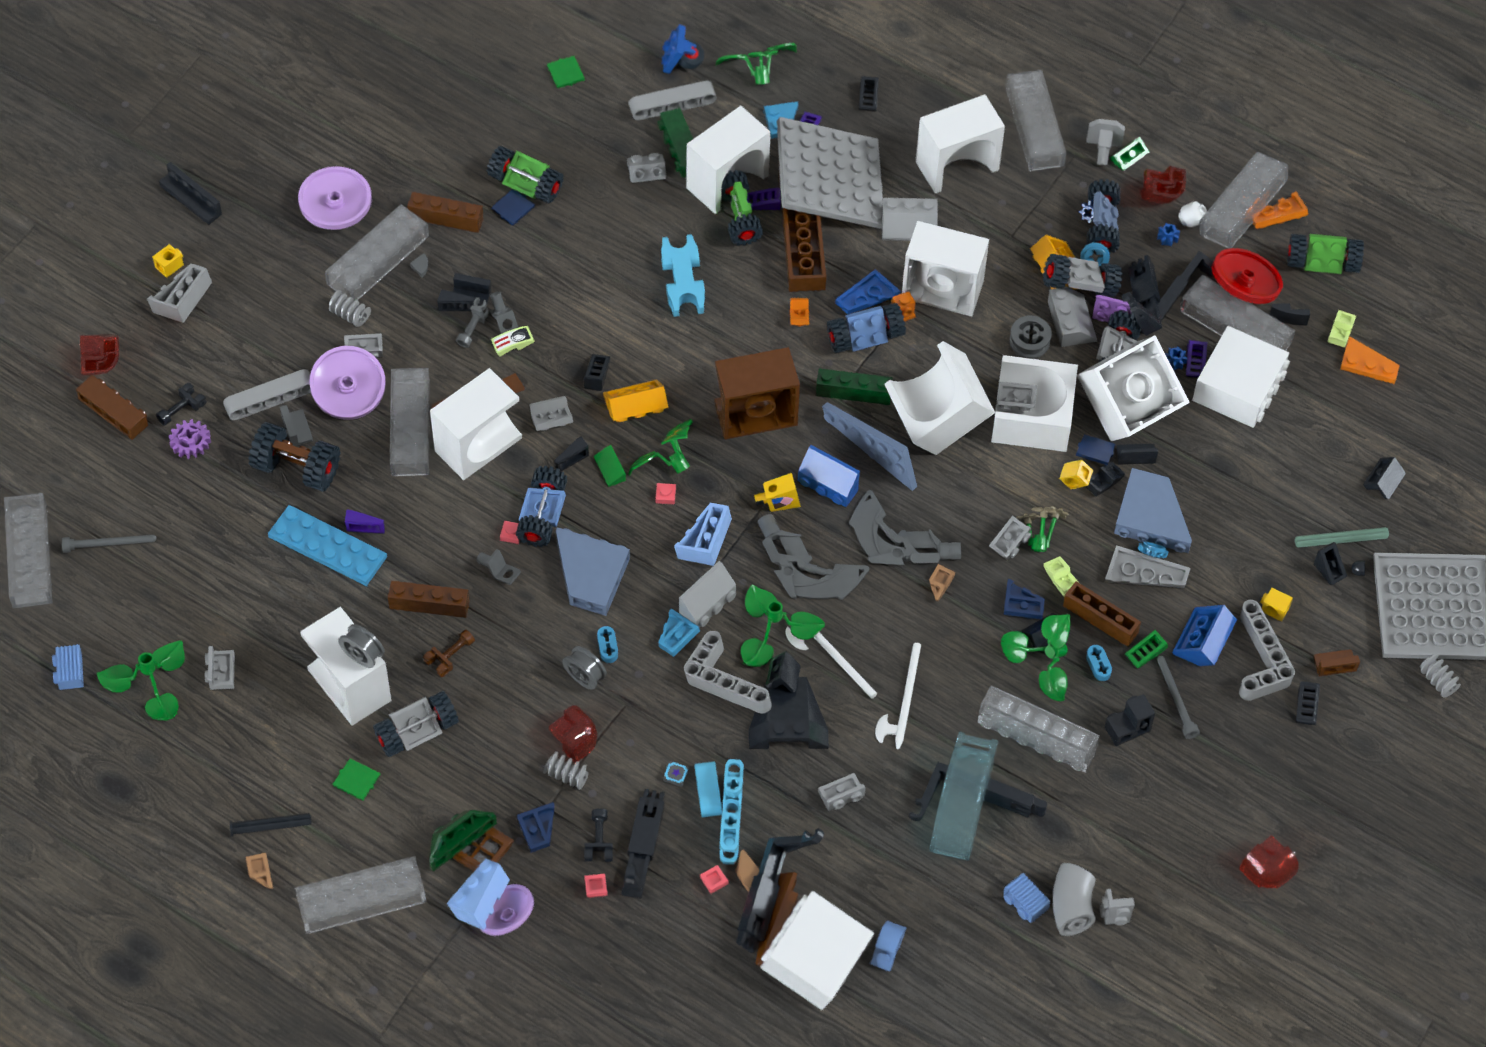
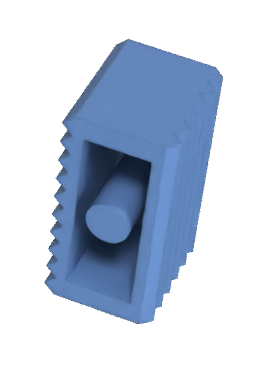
[52,645,84,690]
[1003,873,1050,923]

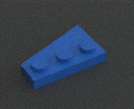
[835,269,901,314]

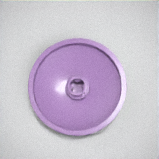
[298,167,372,230]
[310,346,385,420]

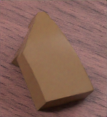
[929,564,955,601]
[735,850,759,892]
[246,853,273,889]

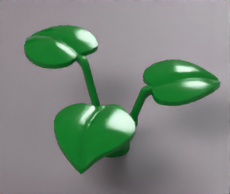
[716,43,797,85]
[628,419,693,475]
[741,584,825,667]
[1001,614,1070,701]
[97,640,185,721]

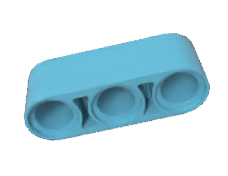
[695,761,722,817]

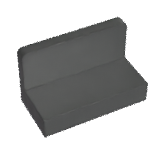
[280,405,313,446]

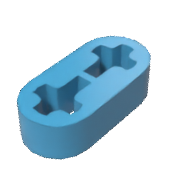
[597,626,618,663]
[1086,645,1112,681]

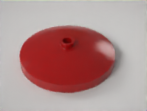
[1212,248,1283,304]

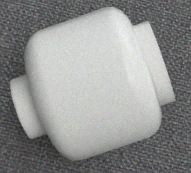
[1179,201,1207,228]

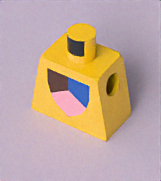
[754,473,801,512]

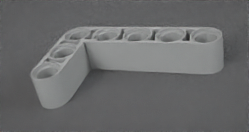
[1239,600,1295,701]
[684,631,772,713]

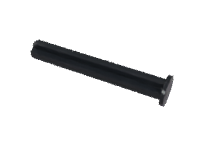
[229,813,312,837]

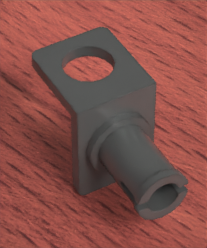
[489,291,518,334]
[477,549,521,585]

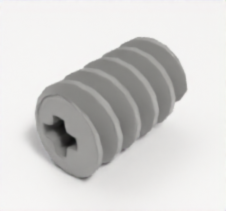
[329,290,371,327]
[1420,653,1461,698]
[543,752,588,790]

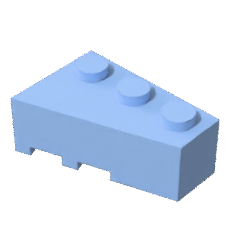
[674,503,732,566]
[447,859,510,930]

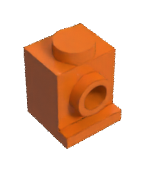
[892,291,916,321]

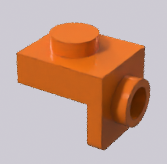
[790,298,809,326]

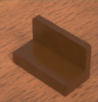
[1313,649,1360,676]

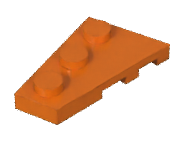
[1250,192,1308,229]
[1340,336,1400,384]

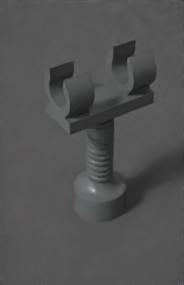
[456,297,489,348]

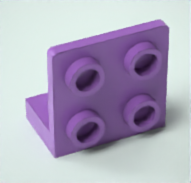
[1092,295,1132,322]

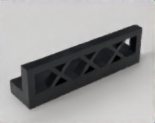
[159,162,222,225]

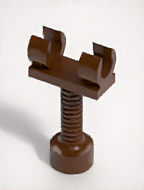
[423,629,475,677]

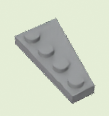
[1105,545,1190,588]

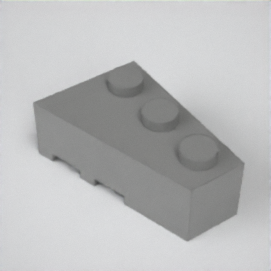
[147,263,212,323]

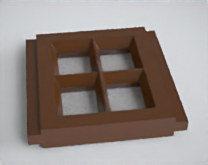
[453,827,514,871]

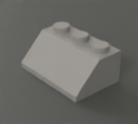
[882,198,938,241]
[1048,287,1097,347]
[679,561,736,628]

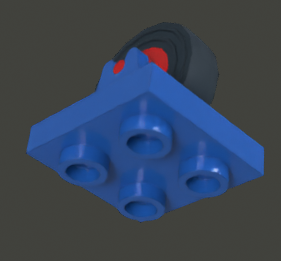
[662,25,704,74]

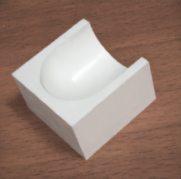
[916,95,1005,193]
[687,106,770,214]
[902,221,989,316]
[1077,336,1190,441]
[884,341,995,455]
[991,355,1078,452]
[430,368,522,480]
[300,607,391,726]

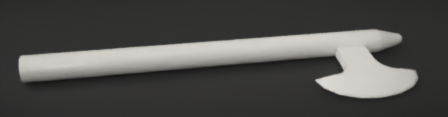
[785,626,877,699]
[875,643,921,749]

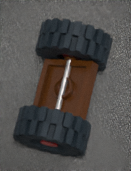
[249,422,341,492]

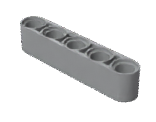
[628,81,717,120]
[223,369,311,420]

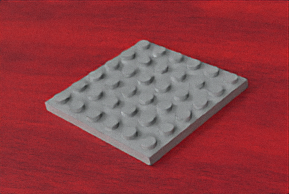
[777,117,883,229]
[1373,553,1486,660]

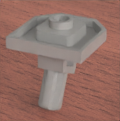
[1086,119,1125,165]

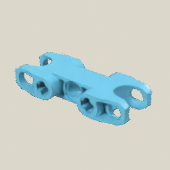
[661,234,705,317]
[720,759,743,864]

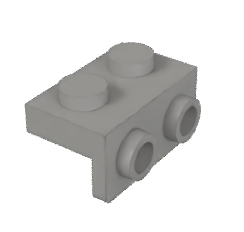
[627,153,666,183]
[344,333,383,359]
[997,381,1037,411]
[529,396,573,431]
[989,515,1032,560]
[205,646,235,690]
[818,773,865,811]
[1100,889,1134,925]

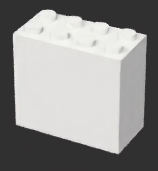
[1192,326,1290,428]
[760,891,874,1010]

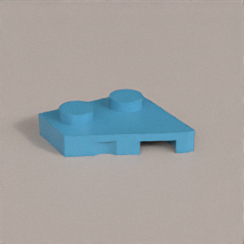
[764,102,798,139]
[658,608,700,657]

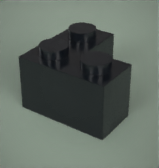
[1105,694,1155,746]

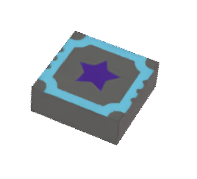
[663,761,689,787]

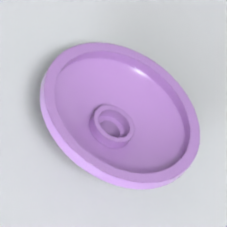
[480,885,534,935]

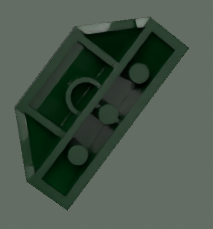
[429,810,497,872]

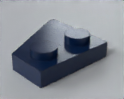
[1004,579,1045,619]
[517,802,555,853]

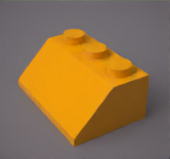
[1030,235,1077,290]
[603,380,668,422]

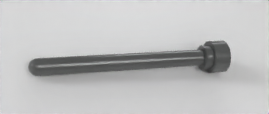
[62,535,156,553]
[1157,656,1200,739]

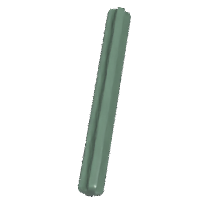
[1295,527,1389,547]

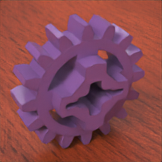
[169,419,211,459]

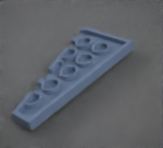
[822,402,917,491]

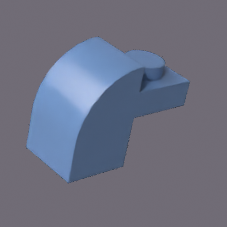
[870,921,906,971]

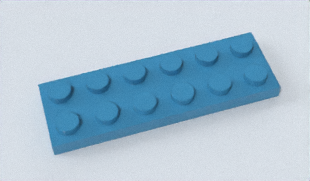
[268,505,387,586]

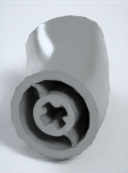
[1053,863,1096,936]

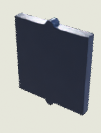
[491,189,535,225]
[1076,434,1116,465]

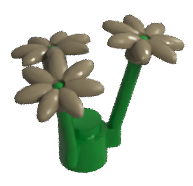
[1016,506,1069,552]

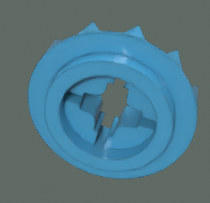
[1080,242,1110,266]
[1138,541,1169,558]

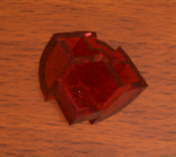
[1141,166,1186,204]
[80,334,119,375]
[549,705,597,763]
[1239,835,1299,889]

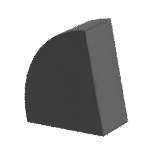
[410,253,428,278]

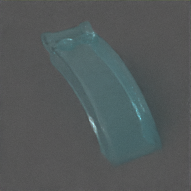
[929,731,998,861]

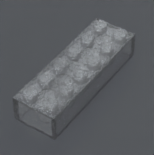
[1006,70,1066,171]
[1199,152,1288,248]
[325,204,429,302]
[1179,274,1295,351]
[390,368,430,476]
[4,493,52,608]
[978,686,1100,773]
[295,856,426,934]

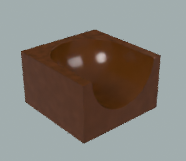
[714,347,800,440]

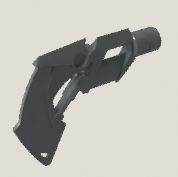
[849,490,961,565]
[758,514,869,600]

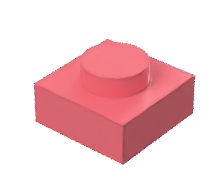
[656,483,676,504]
[500,521,520,544]
[700,865,728,894]
[585,874,607,898]

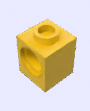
[153,244,183,278]
[1059,459,1093,489]
[1260,588,1293,622]

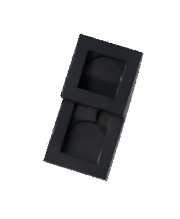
[1269,303,1310,326]
[1085,461,1125,497]

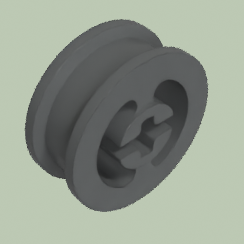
[1009,316,1052,359]
[338,624,385,668]
[562,646,607,690]

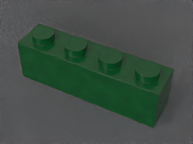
[658,108,693,178]
[816,368,893,405]

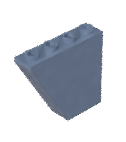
[1114,468,1192,553]
[556,527,630,616]

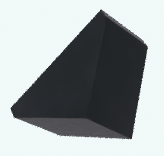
[1313,542,1347,585]

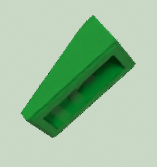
[1125,630,1168,669]

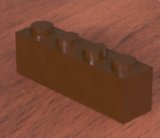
[407,192,484,233]
[76,375,148,440]
[388,581,470,618]
[1063,581,1141,647]

